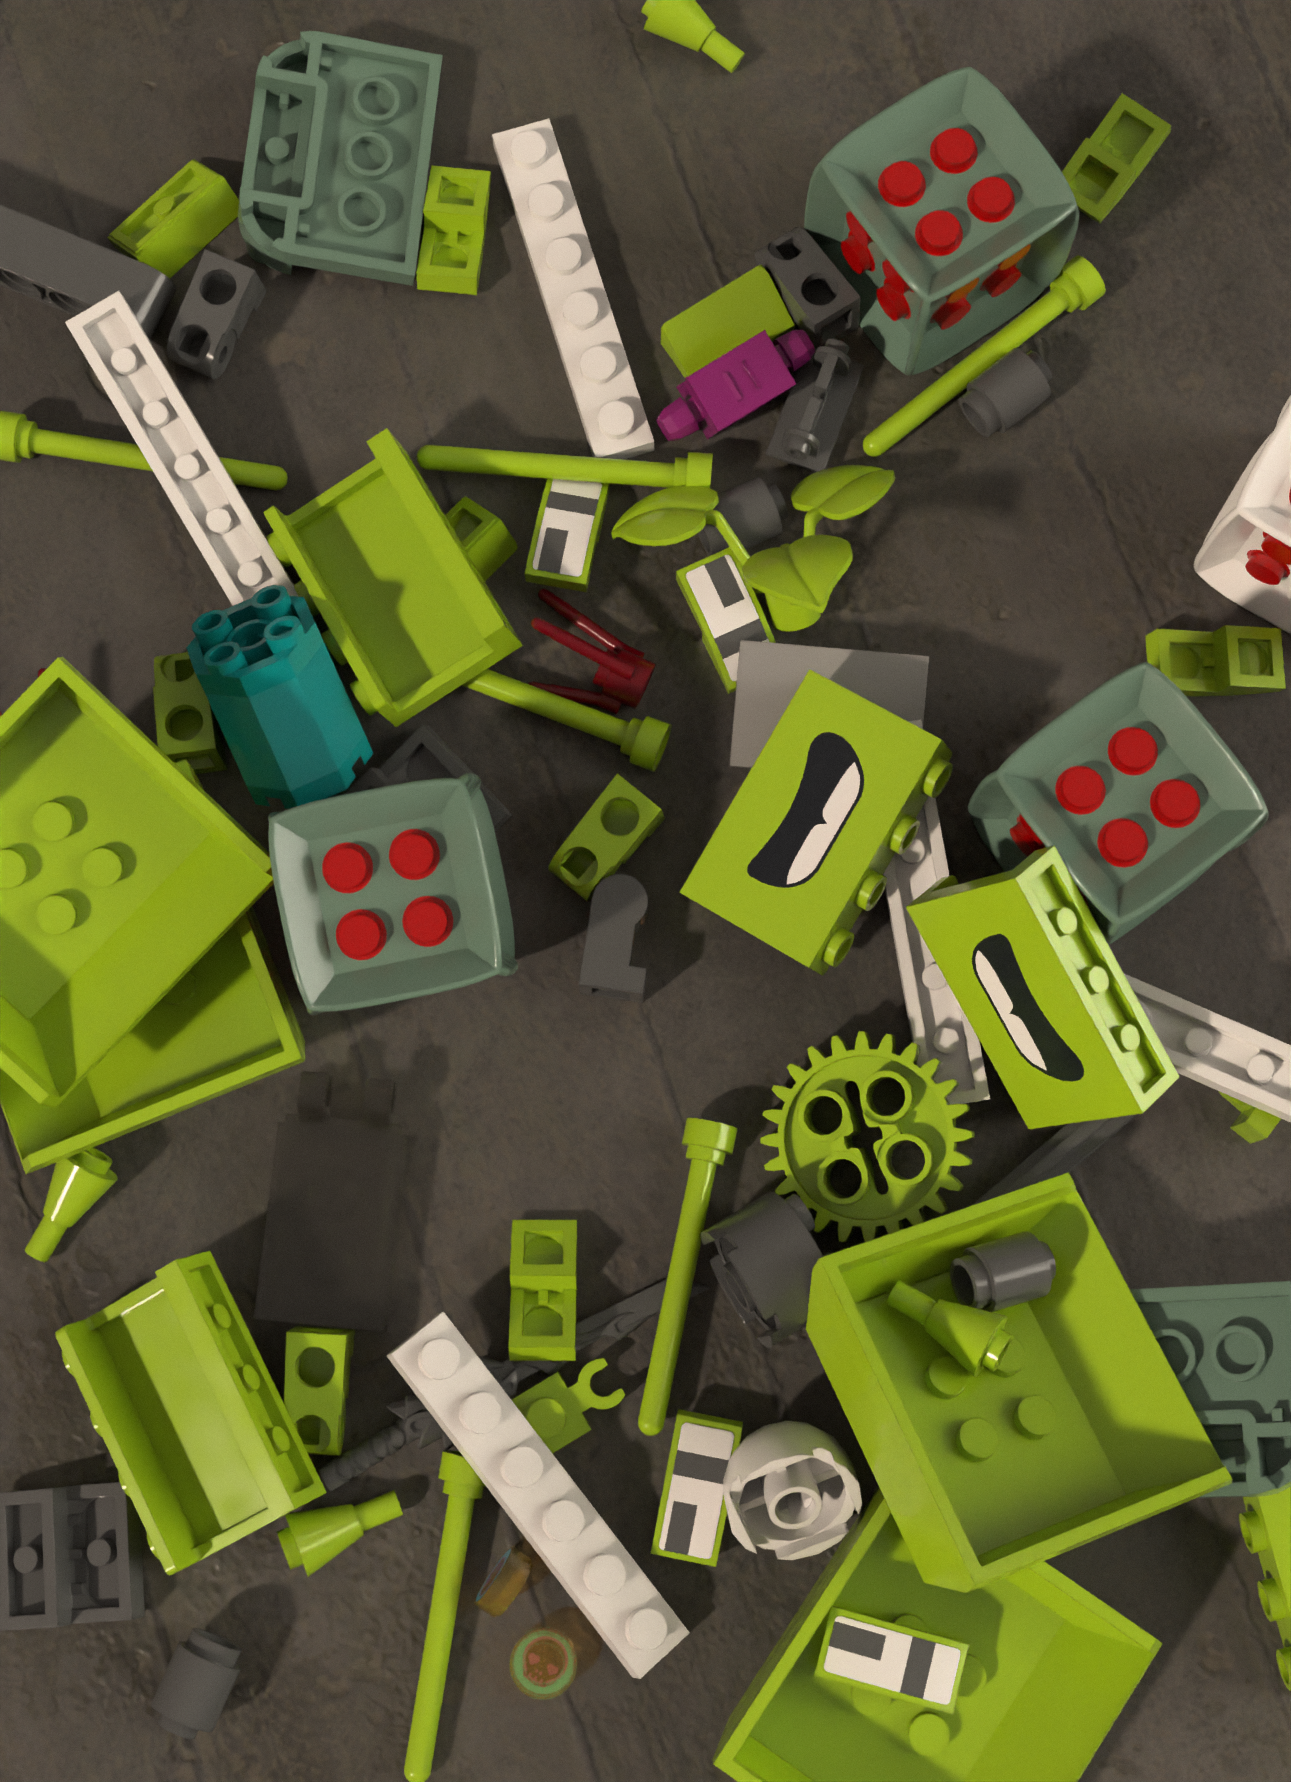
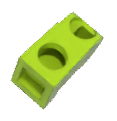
[153,652,227,774]
[548,773,665,902]
[284,1326,355,1456]

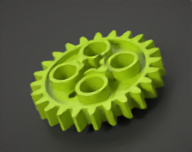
[760,1031,975,1242]

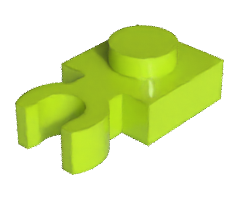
[512,1358,626,1454]

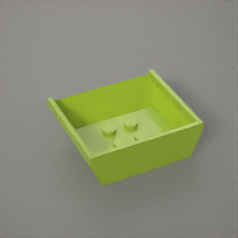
[0,657,274,1108]
[0,759,305,1174]
[806,1172,1232,1593]
[712,1487,1162,1782]

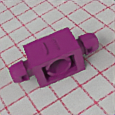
[656,330,815,441]

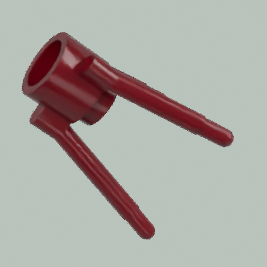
[528,588,656,715]

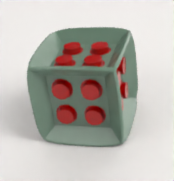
[804,67,1079,376]
[968,662,1269,945]
[268,773,518,1015]

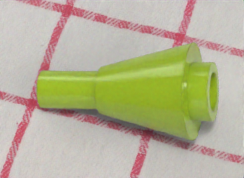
[641,0,745,73]
[25,1147,118,1262]
[887,1280,1013,1377]
[276,1490,403,1577]

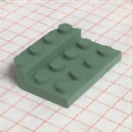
[238,31,443,286]
[1130,1281,1291,1498]

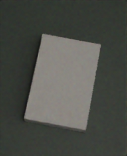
[729,640,929,768]

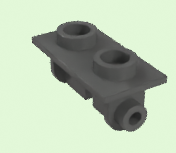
[766,339,864,472]

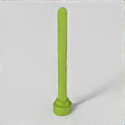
[863,255,1106,457]
[0,410,288,491]
[416,445,713,488]
[461,669,672,772]
[638,1118,737,1436]
[404,1450,485,1782]

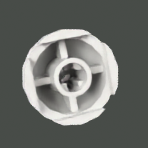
[723,1421,862,1560]

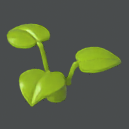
[611,465,895,632]

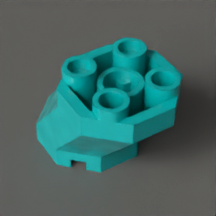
[186,585,373,809]

